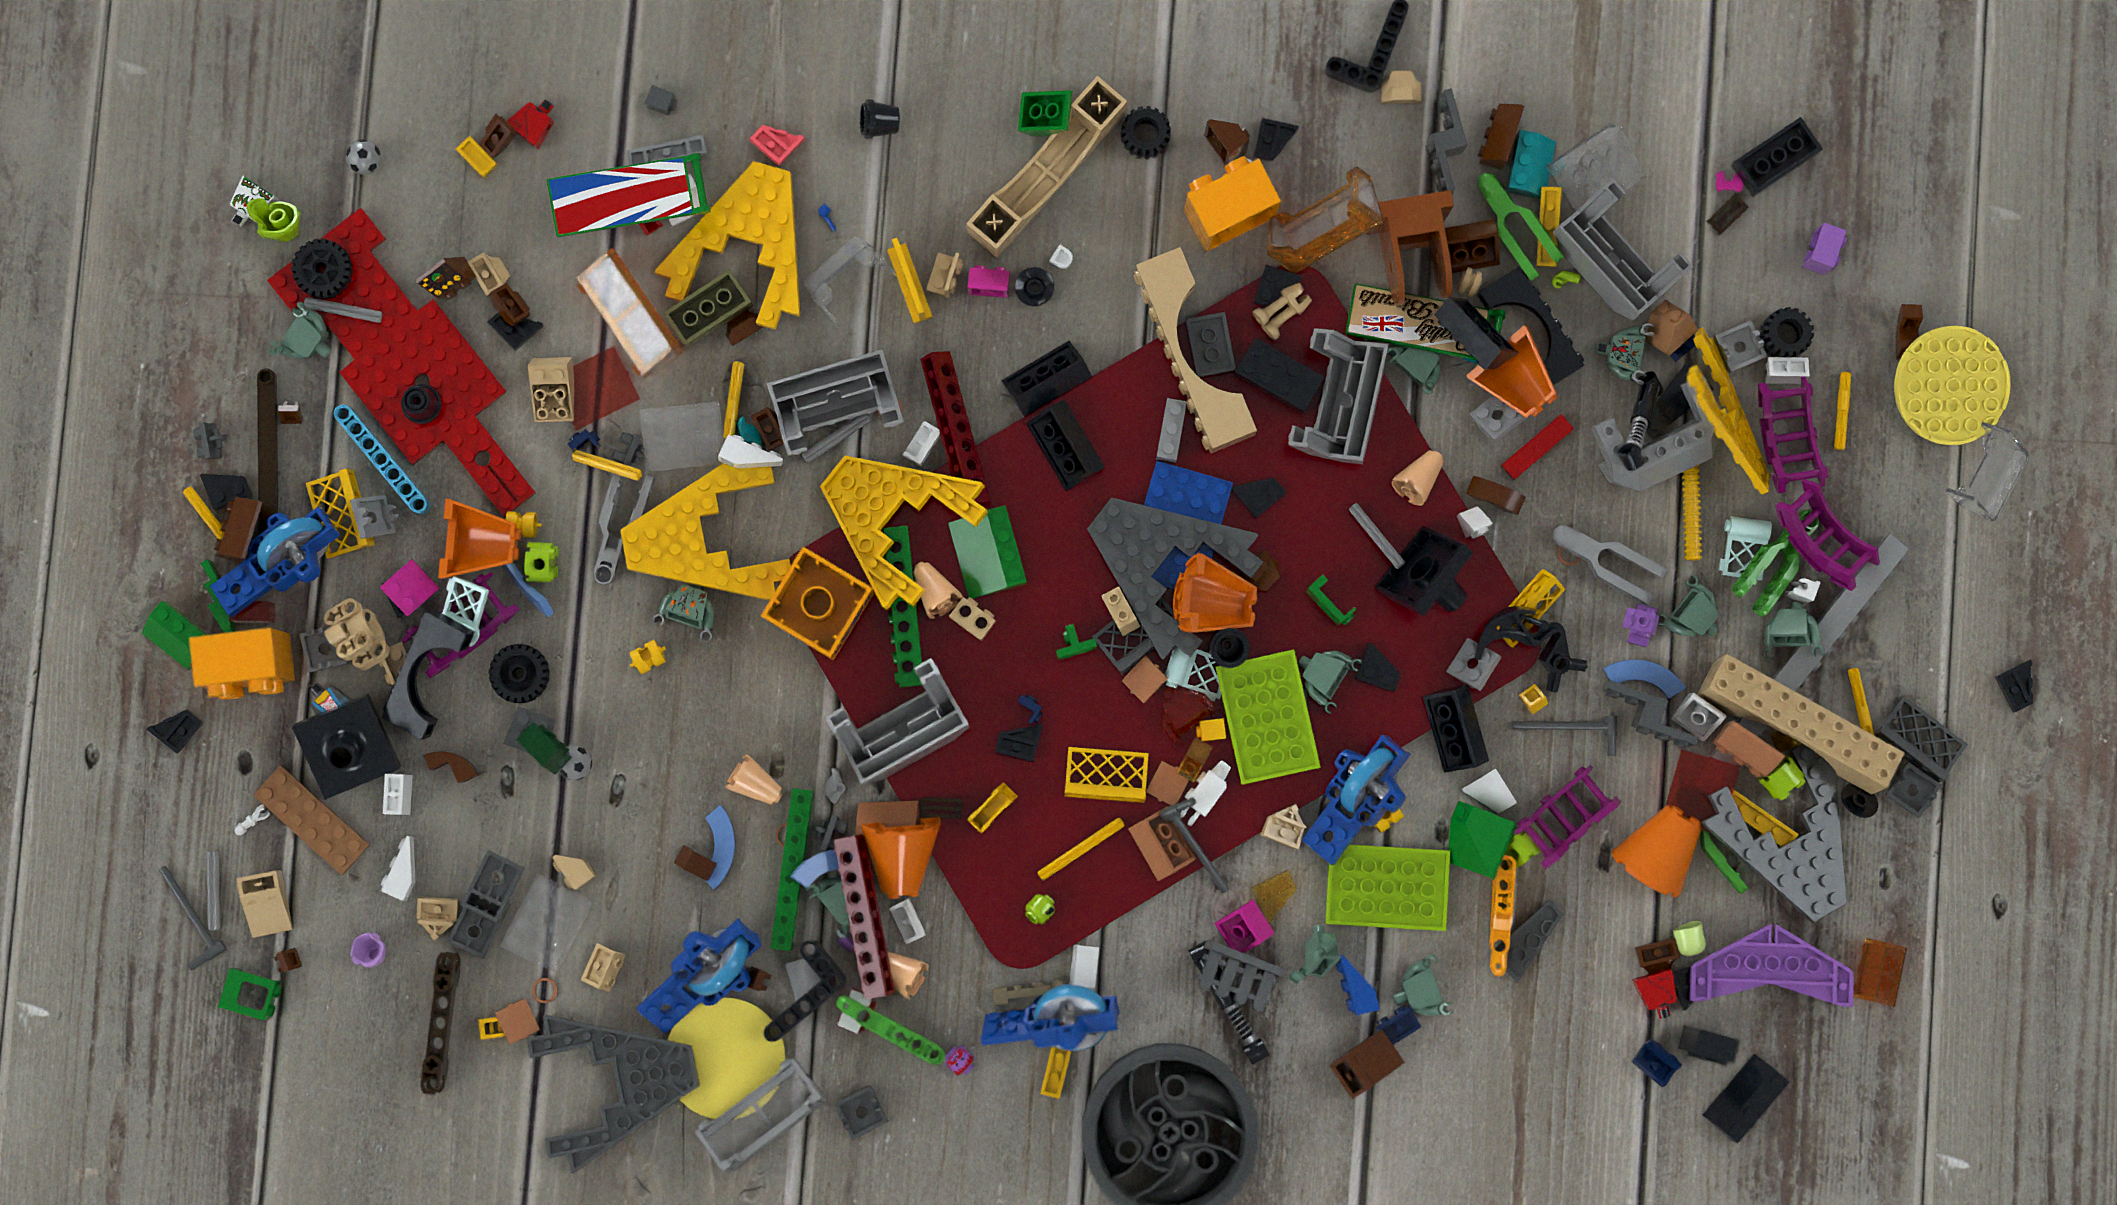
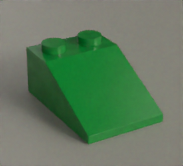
[1018,90,1072,136]

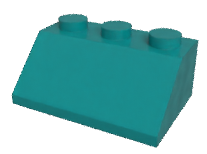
[1506,129,1556,199]

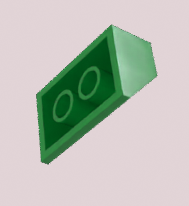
[142,601,208,670]

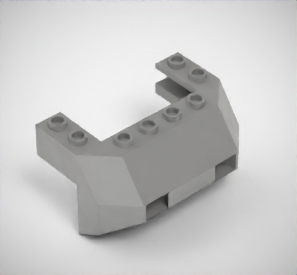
[1553,179,1693,320]
[1288,328,1389,464]
[767,349,904,456]
[1590,376,1719,492]
[825,658,970,786]

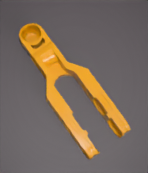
[1489,855,1516,976]

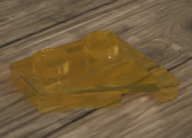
[1251,870,1297,923]

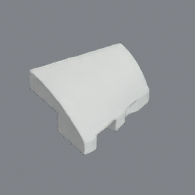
[1462,769,1517,814]

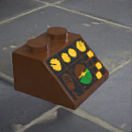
[416,257,476,300]

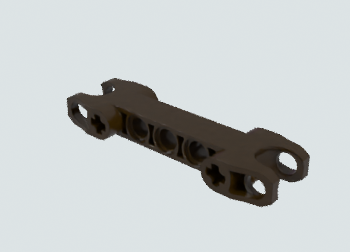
[420,952,461,1095]

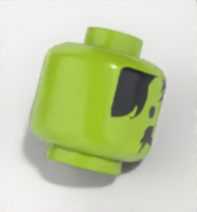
[1025,894,1055,924]

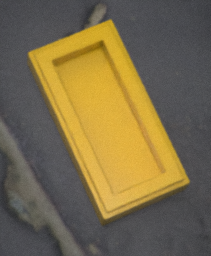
[456,136,497,178]

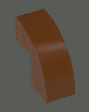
[1895,304,1923,360]
[1466,476,1526,515]
[423,752,480,784]

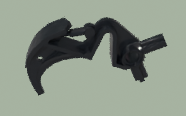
[1474,606,1588,693]

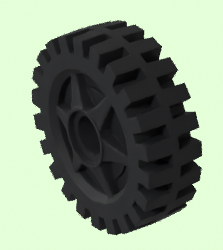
[291,238,353,299]
[488,644,550,703]

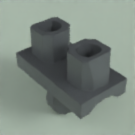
[193,422,227,459]
[611,432,647,466]
[812,815,848,851]

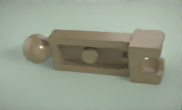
[992,980,1065,1005]

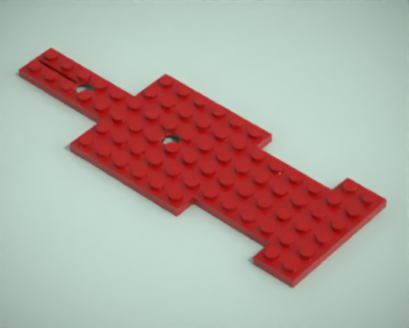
[267,208,536,517]

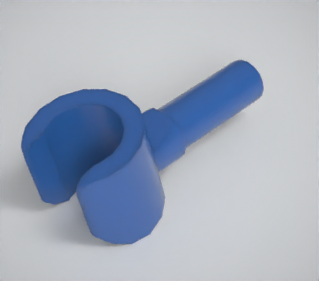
[818,204,837,232]

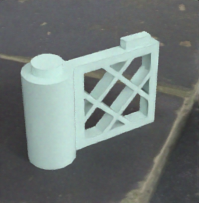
[1719,516,1772,580]
[442,576,489,646]
[1165,646,1221,701]

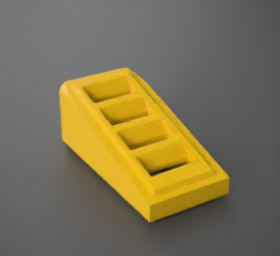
[477,1017,505,1040]

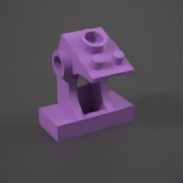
[1622,604,1659,648]

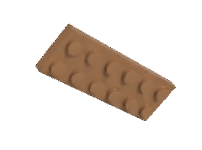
[253,765,370,875]

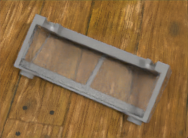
[695,1058,828,1174]

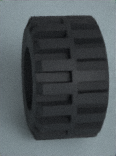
[1121,106,1171,160]
[1760,307,1814,357]

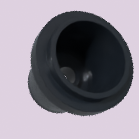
[860,99,900,139]
[401,384,442,424]
[1209,627,1250,668]

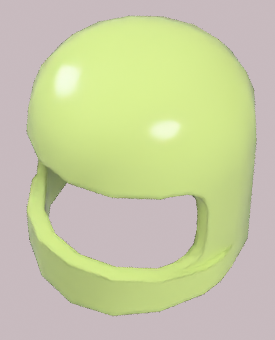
[1673,921,1706,956]

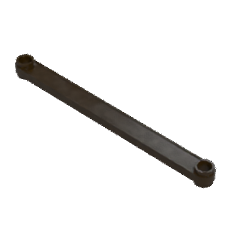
[257,368,278,575]

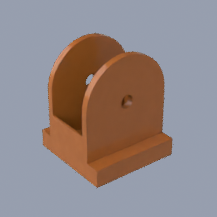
[1364,190,1454,306]

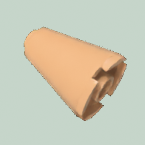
[1392,450,1444,506]
[912,562,963,619]
[725,754,783,805]
[871,951,929,999]

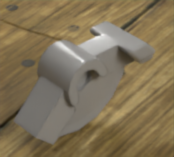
[825,767,847,804]

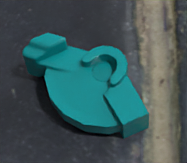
[736,417,762,446]

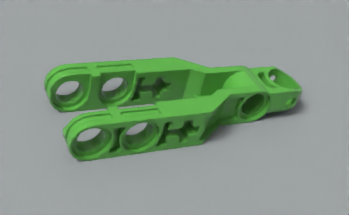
[1477,173,1564,281]
[1732,510,1819,617]
[1675,787,1749,894]
[835,996,945,1065]

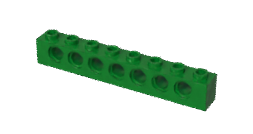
[883,526,923,688]
[770,788,814,951]

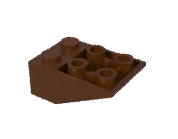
[1329,1029,1405,1099]

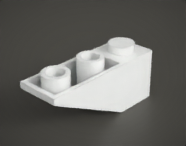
[718,435,783,468]
[1457,506,1492,539]
[381,836,416,901]

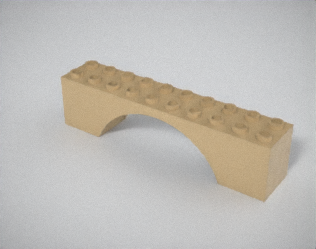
[966,76,1127,258]
[1133,247,1257,453]
[1697,654,1904,794]

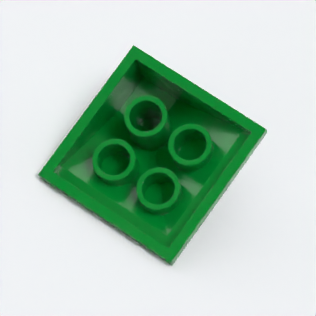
[1448,801,1517,880]

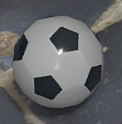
[346,140,381,175]
[559,745,593,781]

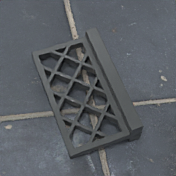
[1092,597,1179,676]
[1874,696,1968,783]

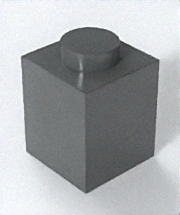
[645,85,677,116]

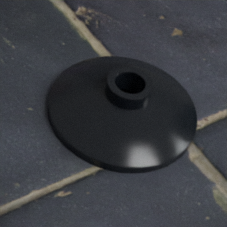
[1015,267,1054,307]
[1841,783,1878,818]

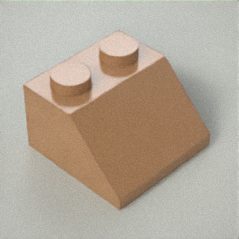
[1644,299,1698,356]

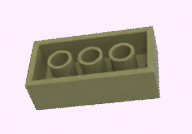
[663,269,753,349]

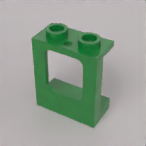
[1305,574,1356,626]
[218,968,282,1021]

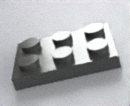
[1185,312,1236,378]

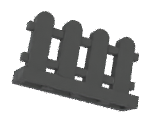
[1196,940,1284,1011]

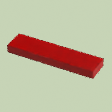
[1501,414,1574,480]

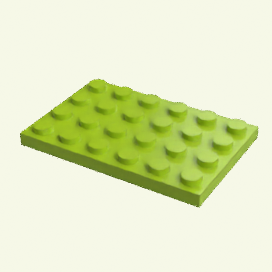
[1216,650,1320,785]
[1325,844,1450,931]

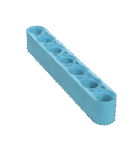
[334,404,431,515]

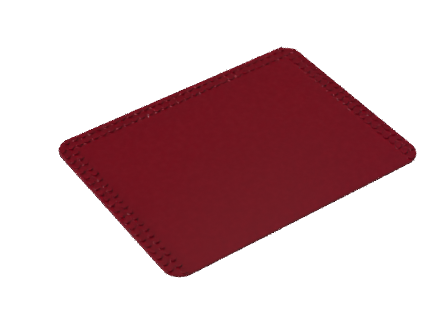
[778,263,1541,969]

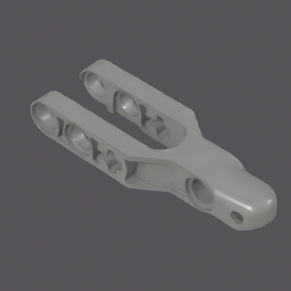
[593,473,655,585]
[1552,525,1667,606]

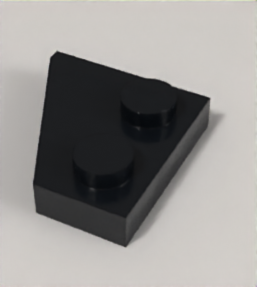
[1254,118,1299,162]
[1995,660,2033,713]
[146,710,204,754]

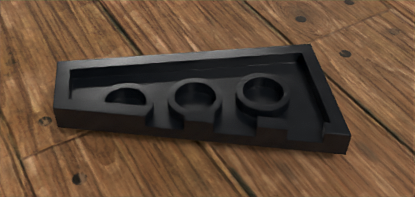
[1646,359,1714,439]

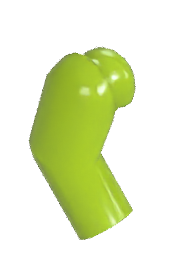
[1552,270,1581,288]

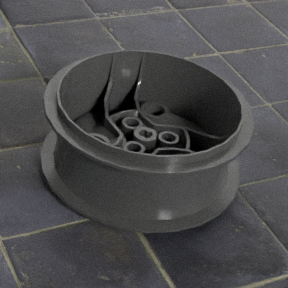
[1082,1043,1258,1205]

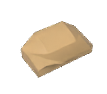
[1381,71,1421,104]
[468,252,510,297]

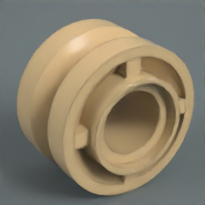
[1457,267,1482,298]

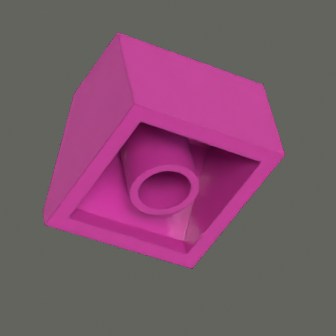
[967,265,1010,298]
[380,559,440,617]
[1214,899,1274,953]

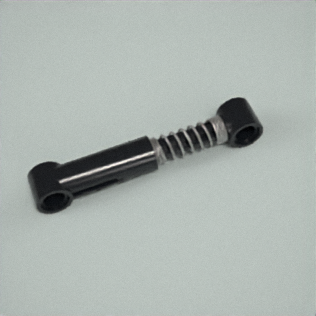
[1617,371,1664,471]
[1188,941,1270,1065]

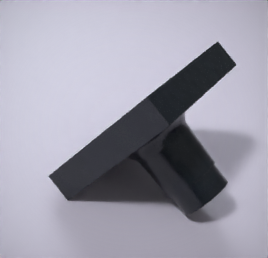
[1374,526,1474,616]
[292,693,401,799]

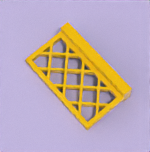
[887,238,933,324]
[306,468,375,559]
[1065,747,1148,803]

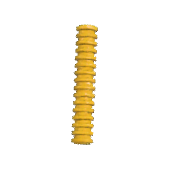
[1682,464,1702,561]

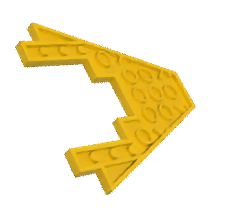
[654,161,800,330]
[1687,327,1770,495]
[820,455,988,610]
[620,463,791,601]

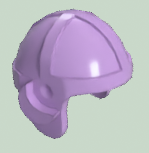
[350,932,386,968]

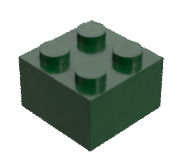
[516,722,572,775]

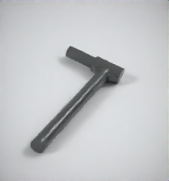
[1512,716,1617,756]
[1160,797,1229,893]
[159,866,227,971]

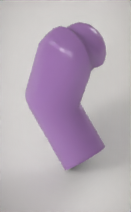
[838,932,854,952]

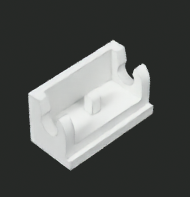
[1765,357,1809,384]
[902,421,941,467]
[1784,578,1820,604]
[383,774,413,815]
[889,899,926,944]
[1069,944,1099,988]

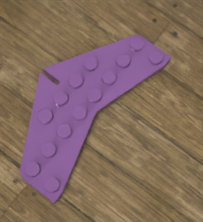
[1690,924,1854,1007]

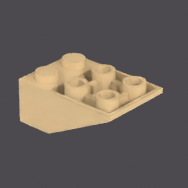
[528,357,574,422]
[236,870,293,938]

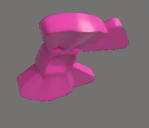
[1715,171,1743,192]

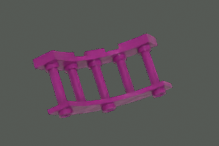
[1758,376,1828,494]
[1775,479,1880,591]
[402,572,519,679]
[1514,765,1621,870]

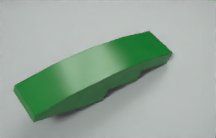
[200,559,236,633]

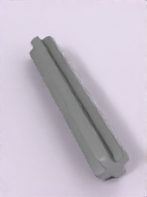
[304,297,383,323]
[802,413,871,463]
[1349,503,1405,569]
[207,851,220,931]

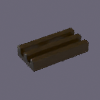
[1706,193,1749,235]
[921,797,962,819]

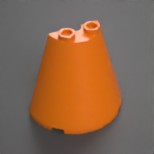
[1466,325,1558,418]
[438,498,522,579]
[1173,553,1257,633]
[1611,805,1702,898]
[861,817,940,899]

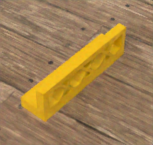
[1497,569,1566,648]

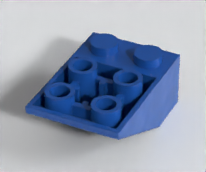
[1336,955,1380,1016]

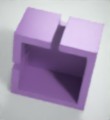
[1802,223,1847,275]

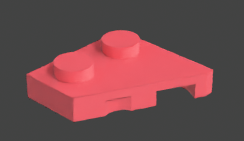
[750,125,804,166]

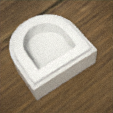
[1049,245,1073,269]

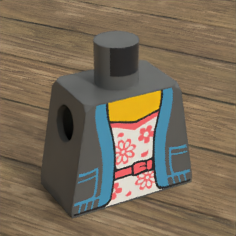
[310,683,352,715]

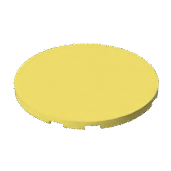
[1894,326,2011,445]
[668,998,786,1119]

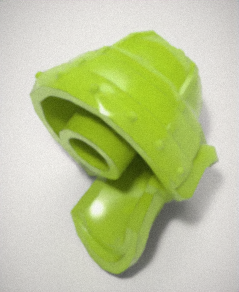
[247,198,301,243]

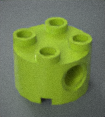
[525,542,559,583]
[1758,755,1806,801]
[1504,824,1545,868]

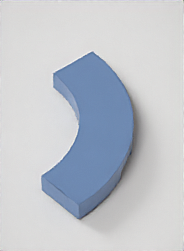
[502,562,554,617]
[1603,660,1686,699]
[705,805,735,890]
[790,850,871,888]

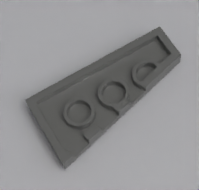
[1490,899,1564,983]

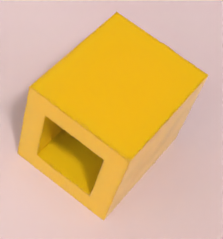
[1196,718,1226,742]

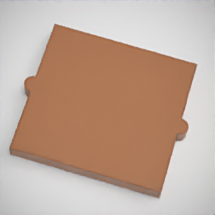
[1122,655,1168,704]
[1146,761,1191,805]
[495,998,540,1045]

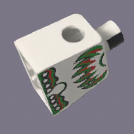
[230,176,279,227]

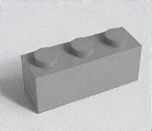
[1156,398,1187,463]

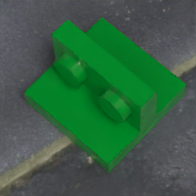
[1056,624,1097,661]

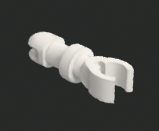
[234,805,270,835]

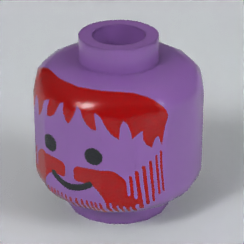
[945,1046,974,1076]

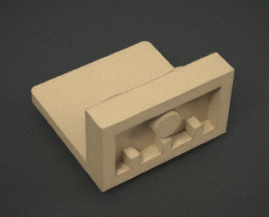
[926,253,963,298]

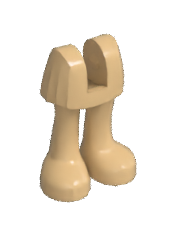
[1252,283,1312,341]

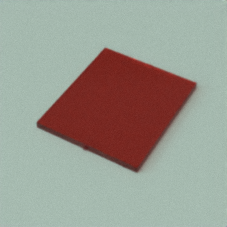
[572,346,640,431]
[1666,750,1740,833]

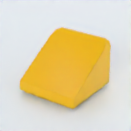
[1519,684,1548,714]

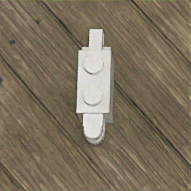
[1180,760,1231,826]

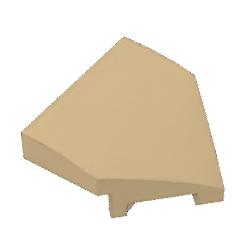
[1260,804,1307,850]
[417,896,459,941]

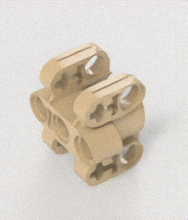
[324,598,390,671]

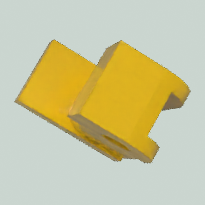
[967,782,1018,834]

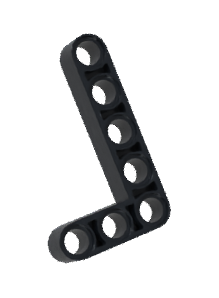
[1325,0,1409,93]
[763,939,846,1042]

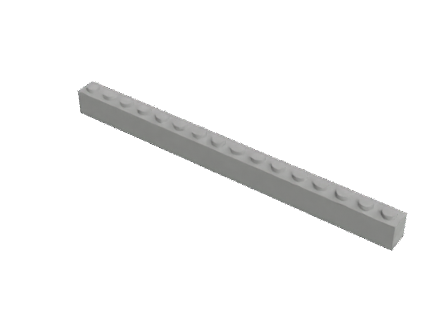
[1689,534,1909,797]

